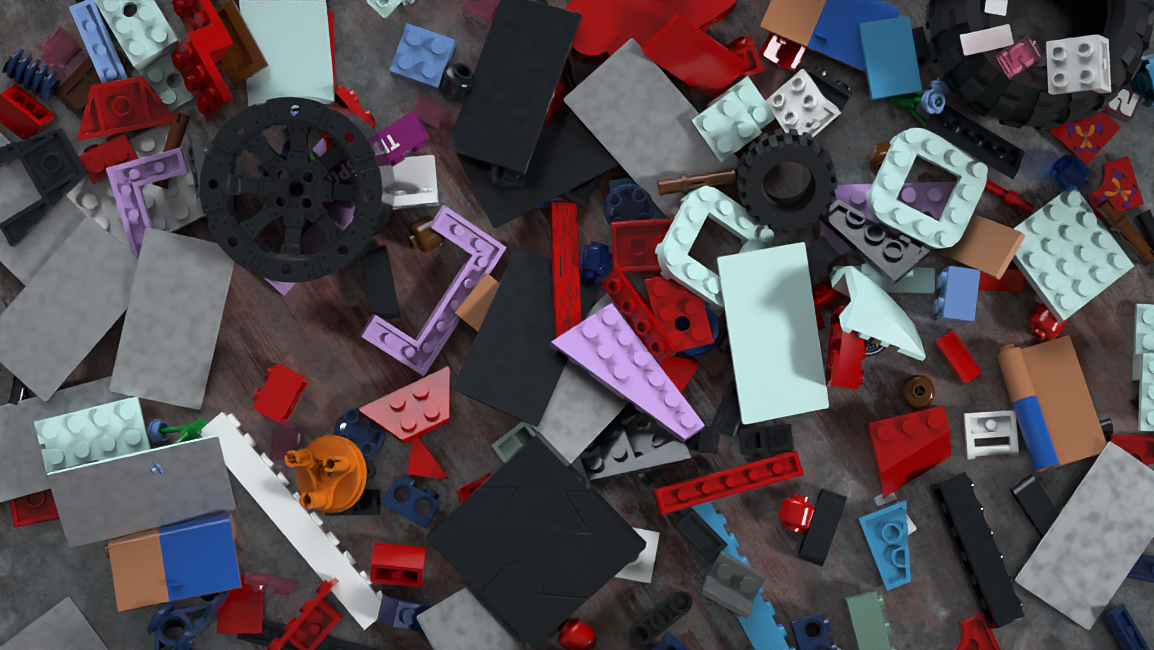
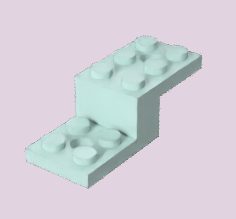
[95,0,195,113]
[1132,304,1154,432]

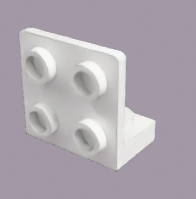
[1046,34,1111,95]
[766,69,841,138]
[392,155,439,210]

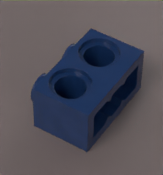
[381,475,442,529]
[790,613,837,650]

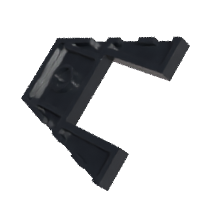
[0,128,89,247]
[579,402,694,484]

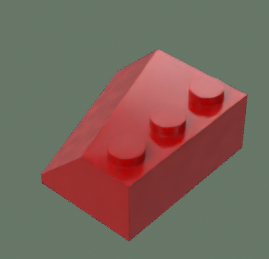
[825,306,866,390]
[864,405,952,498]

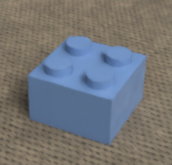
[390,23,456,93]
[932,266,980,325]

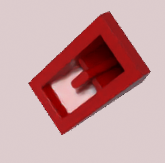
[407,437,448,479]

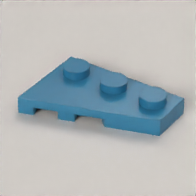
[857,500,911,591]

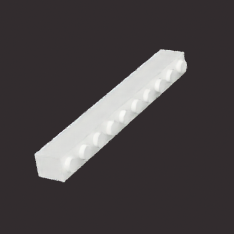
[200,412,386,630]

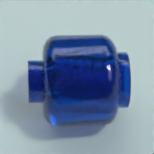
[1052,154,1090,192]
[577,241,613,281]

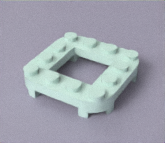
[865,128,988,249]
[655,186,774,311]

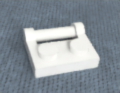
[963,410,1019,460]

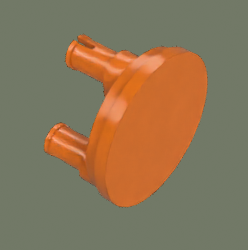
[284,435,367,513]

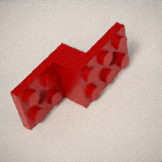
[170,0,234,121]
[640,271,714,353]

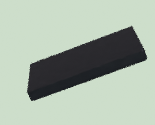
[924,104,1025,180]

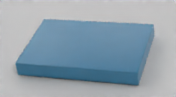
[858,16,922,100]

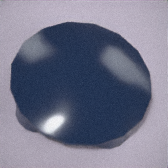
[603,184,654,226]
[334,408,385,458]

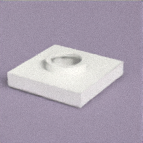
[614,527,660,583]

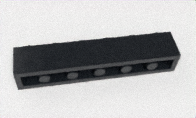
[929,472,1025,629]

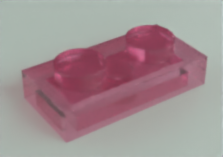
[244,572,299,596]

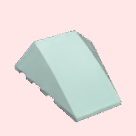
[829,266,926,361]

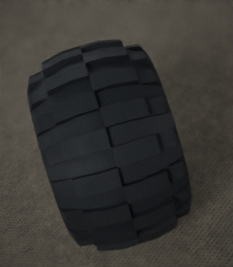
[925,0,1154,130]

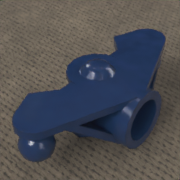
[147,591,230,650]

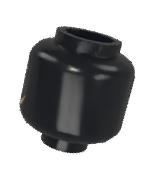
[439,63,473,101]

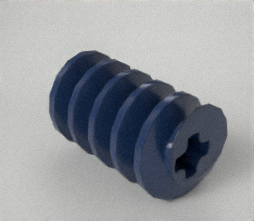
[2,48,60,102]

